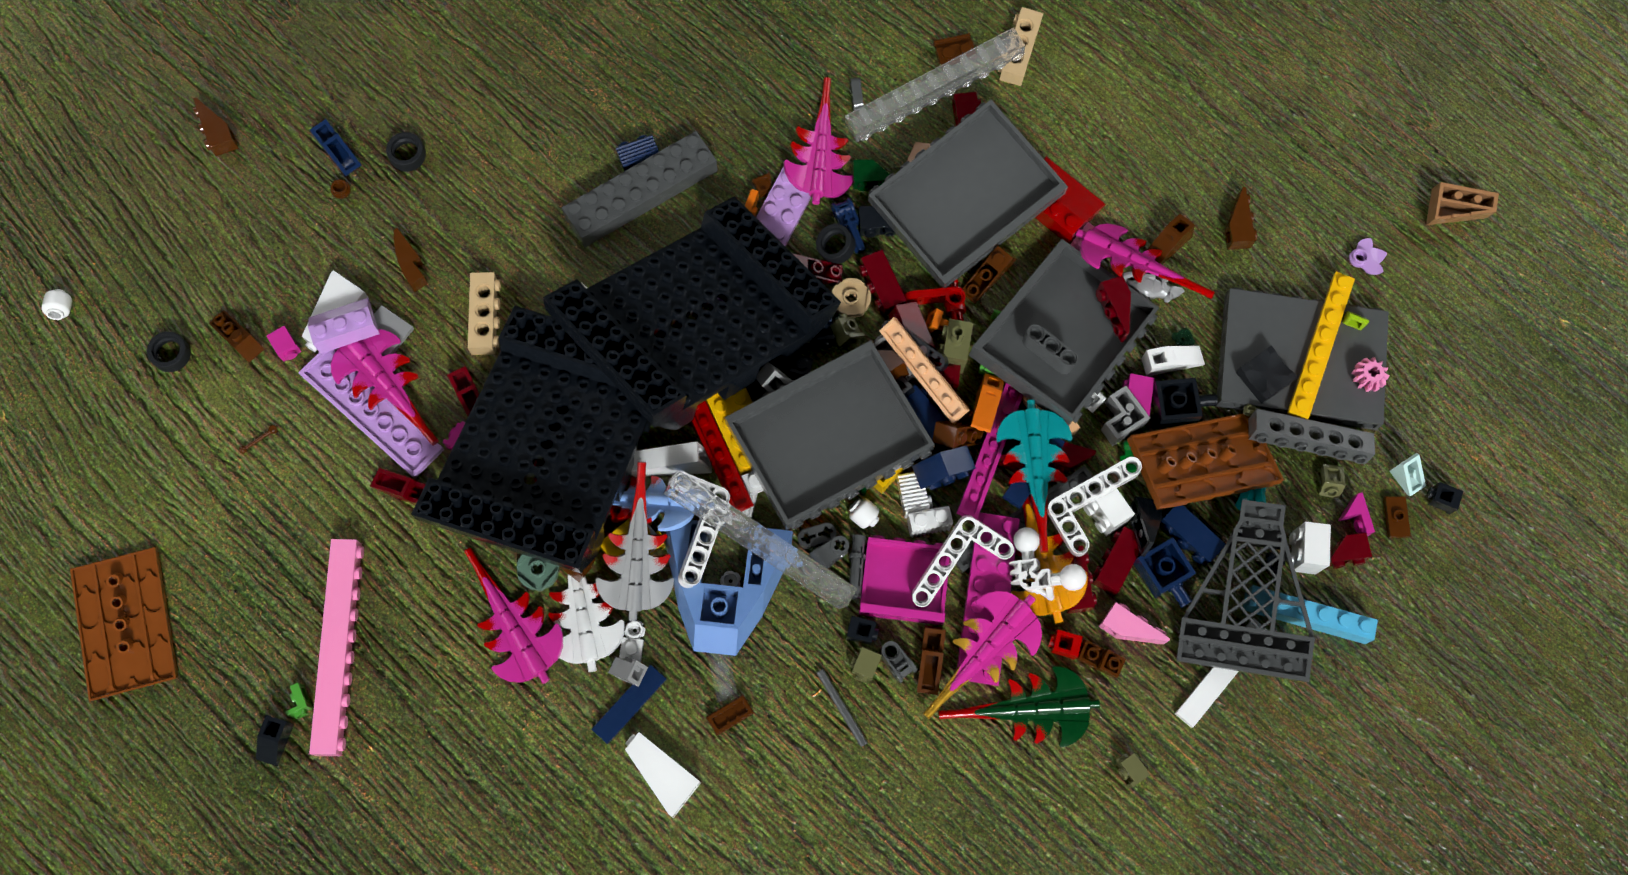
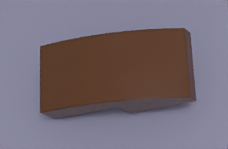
[1076,640,1126,678]

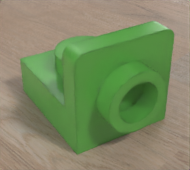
[285,682,314,719]

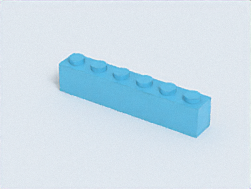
[1242,585,1378,644]

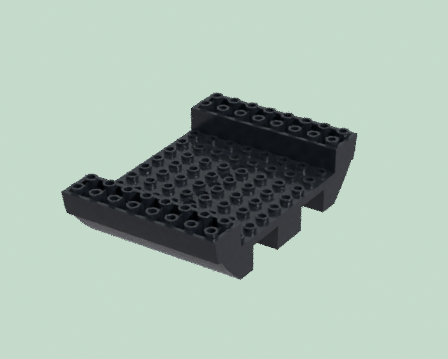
[543,196,841,430]
[411,305,652,574]

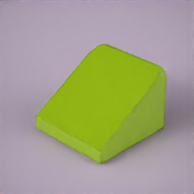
[1342,311,1369,330]

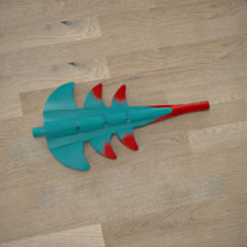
[996,400,1072,553]

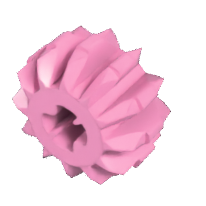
[1352,357,1390,392]

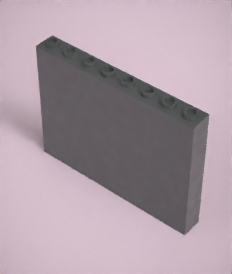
[868,100,1068,288]
[969,239,1159,426]
[1216,287,1389,430]
[725,341,934,530]

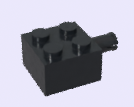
[1152,378,1218,427]

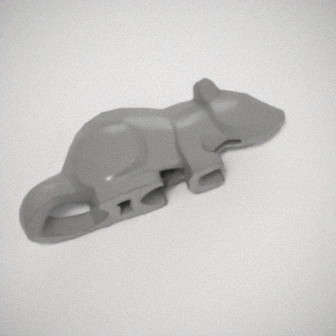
[1122,272,1185,303]

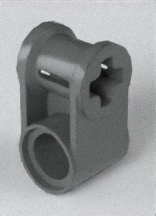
[809,536,849,572]
[880,641,917,683]

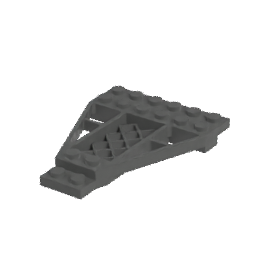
[1176,500,1315,683]

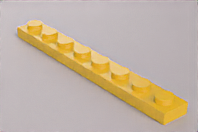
[1287,272,1355,419]

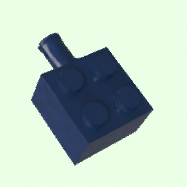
[912,445,976,490]
[1133,538,1196,608]

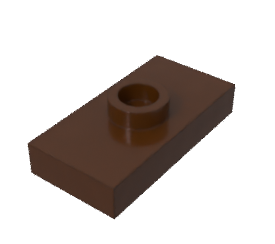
[1383,496,1411,538]
[706,695,754,736]

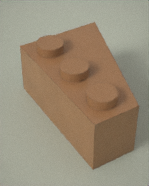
[1426,182,1499,225]

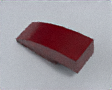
[447,366,480,416]
[370,468,426,505]

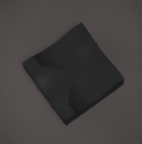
[1236,345,1297,404]

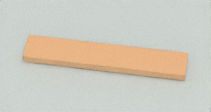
[879,317,969,424]

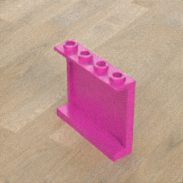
[859,535,950,625]

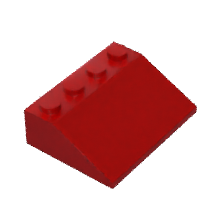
[1035,156,1106,244]

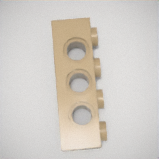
[998,7,1043,86]
[468,272,501,355]

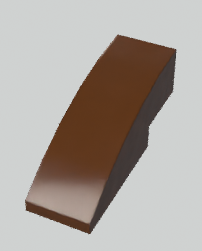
[394,228,428,292]
[917,625,946,695]

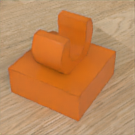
[925,308,949,333]

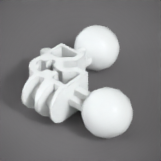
[1009,527,1087,601]

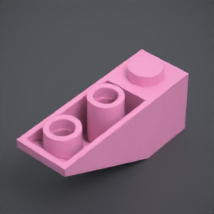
[1099,603,1170,645]

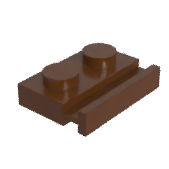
[933,33,977,68]

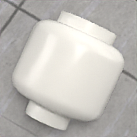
[41,289,72,320]
[849,498,880,529]

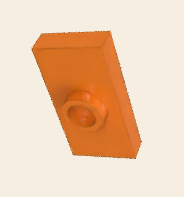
[745,189,759,217]

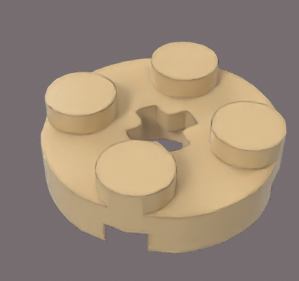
[832,278,871,318]

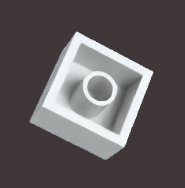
[1083,480,1135,537]
[1289,522,1331,574]

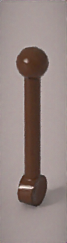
[239,425,278,454]

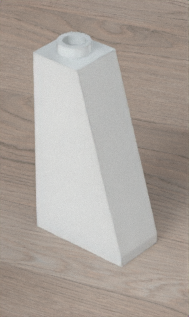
[302,270,368,352]
[631,442,712,477]
[625,732,701,818]

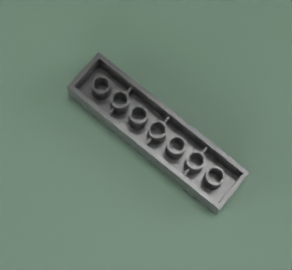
[561,131,718,248]

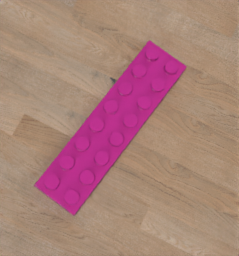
[957,512,1020,686]

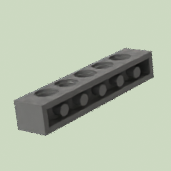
[1248,409,1375,464]

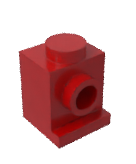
[1048,630,1083,660]

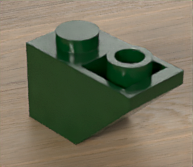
[852,159,890,191]

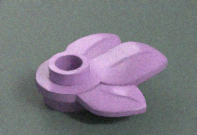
[1349,238,1387,275]

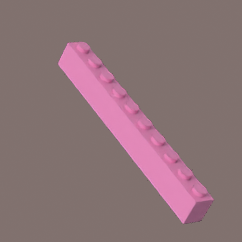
[309,539,364,756]

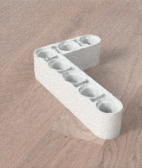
[1047,457,1142,557]
[668,471,730,588]
[912,515,1014,607]

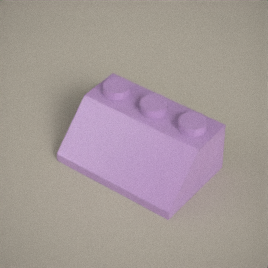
[308,298,380,354]

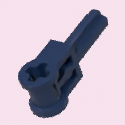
[831,198,865,254]

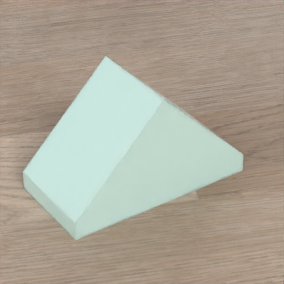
[1390,453,1426,496]

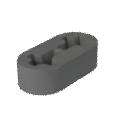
[850,77,863,112]
[798,523,836,549]

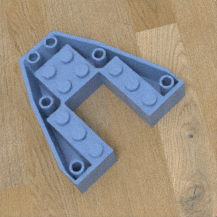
[666,520,793,656]

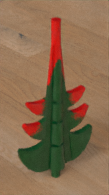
[938,666,1100,747]

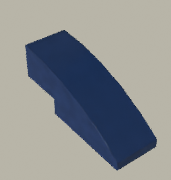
[310,119,362,177]

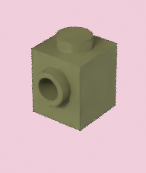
[850,647,882,683]

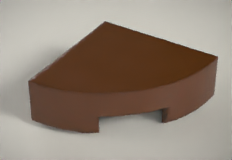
[752,172,771,198]

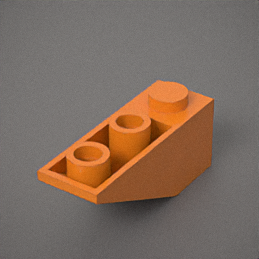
[971,373,1004,433]

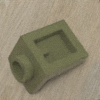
[1319,464,1346,498]

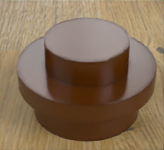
[330,179,351,199]

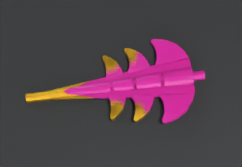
[923,591,1042,719]

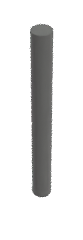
[816,669,868,747]

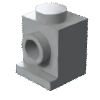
[608,657,648,687]

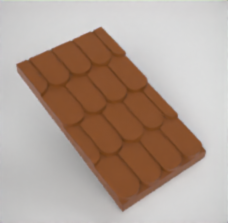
[1127,413,1284,510]
[70,546,178,702]

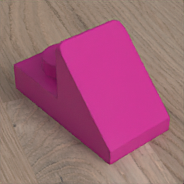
[1338,492,1375,537]

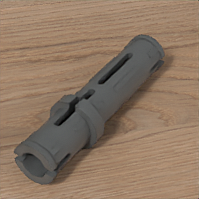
[848,535,866,599]

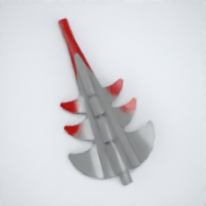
[595,462,674,621]

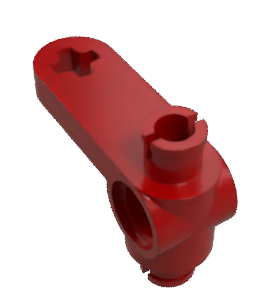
[904,280,966,321]

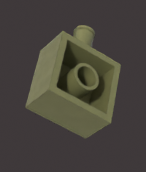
[936,319,974,374]

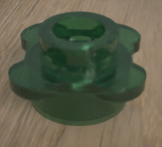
[1171,328,1195,346]

